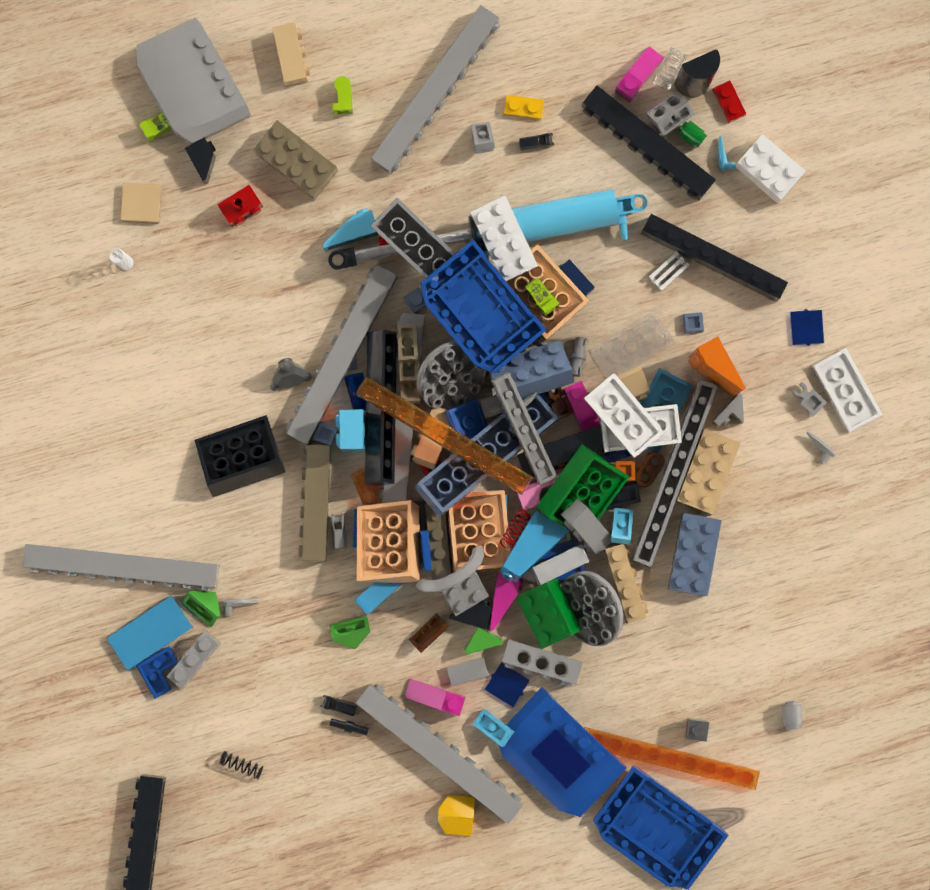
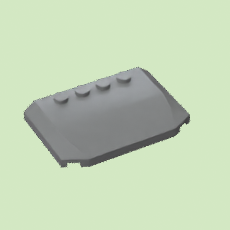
[136,18,251,145]

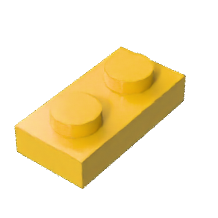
[504,95,544,120]

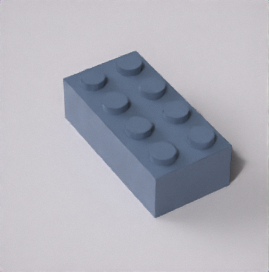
[488,340,574,406]
[667,513,722,597]

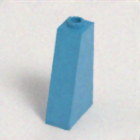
[499,511,569,582]
[355,562,421,615]

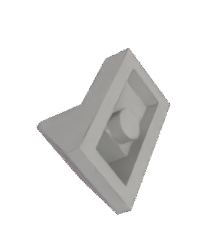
[471,122,495,154]
[712,393,744,428]

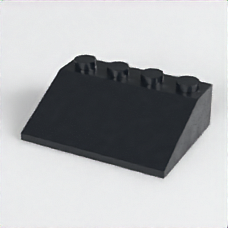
[194,415,286,497]

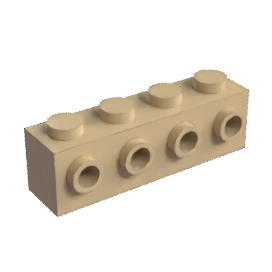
[604,544,648,623]

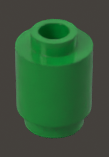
[678,120,707,147]

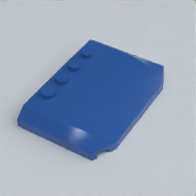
[420,240,547,374]
[499,687,627,817]
[593,765,729,890]

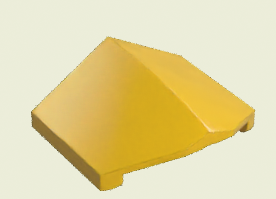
[438,795,475,836]

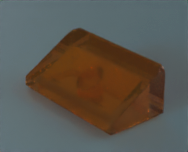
[351,468,378,506]

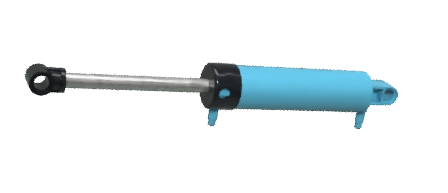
[328,189,648,270]

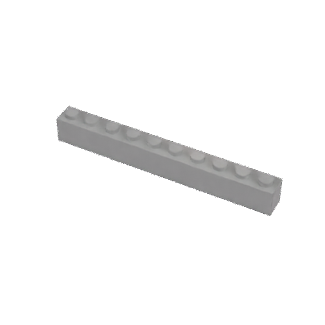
[371,5,500,175]
[286,265,397,445]
[379,313,425,503]
[631,379,718,567]
[23,544,220,591]
[356,684,523,824]

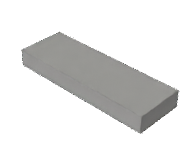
[531,544,589,586]

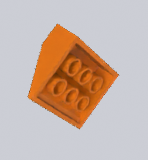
[688,337,746,397]

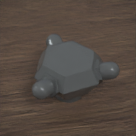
[270,358,312,391]

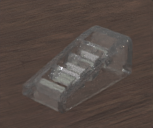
[653,47,688,91]

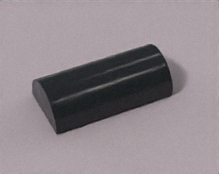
[674,49,720,98]

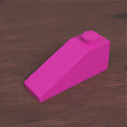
[615,46,664,102]
[563,381,600,431]
[490,572,523,630]
[405,679,465,716]

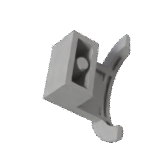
[415,546,489,616]

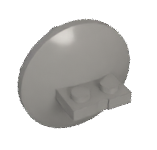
[416,340,487,410]
[561,571,623,646]

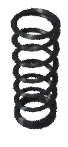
[219,751,264,780]

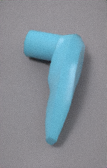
[718,136,736,172]

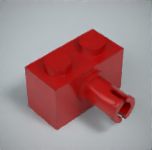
[217,185,263,227]

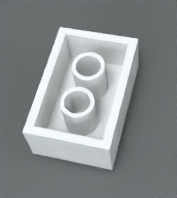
[735,134,806,204]

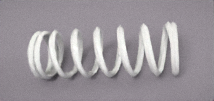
[109,248,133,271]

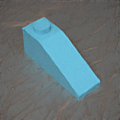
[323,208,379,251]

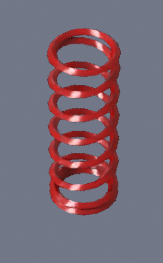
[500,509,531,549]

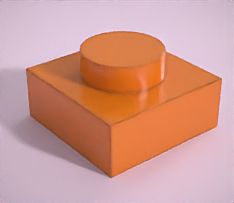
[615,461,635,481]

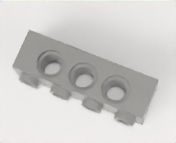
[502,639,583,687]

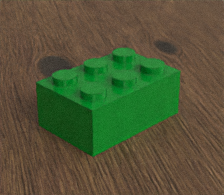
[516,577,582,649]

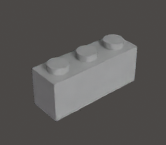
[561,499,612,556]
[167,631,221,689]

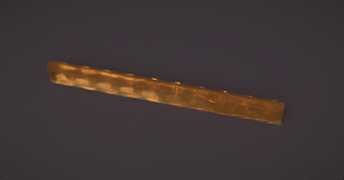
[356,377,533,495]
[583,726,760,790]

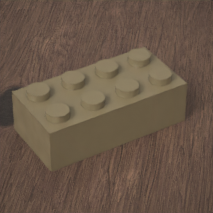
[253,120,338,201]

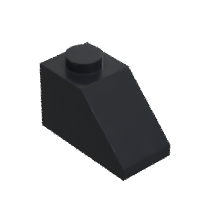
[185,137,216,185]
[449,600,493,630]

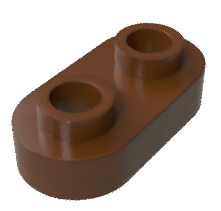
[635,452,665,487]

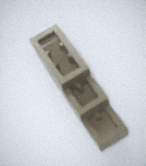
[397,324,421,405]

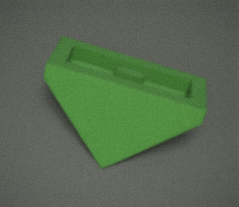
[182,590,220,627]
[330,616,370,649]
[464,627,503,655]

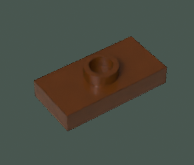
[409,613,449,653]

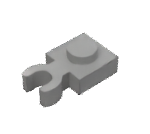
[792,382,827,417]

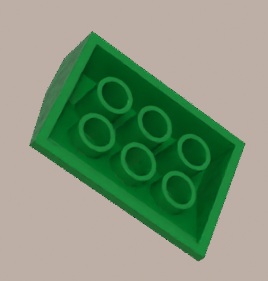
[536,444,630,532]

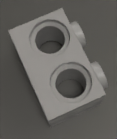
[646,92,694,136]

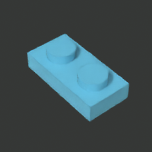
[611,508,634,545]
[473,708,515,747]

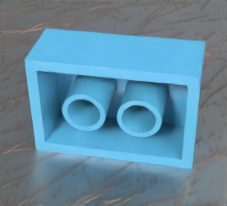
[336,410,366,453]

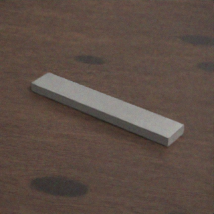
[491,372,557,485]

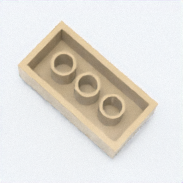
[676,429,740,515]

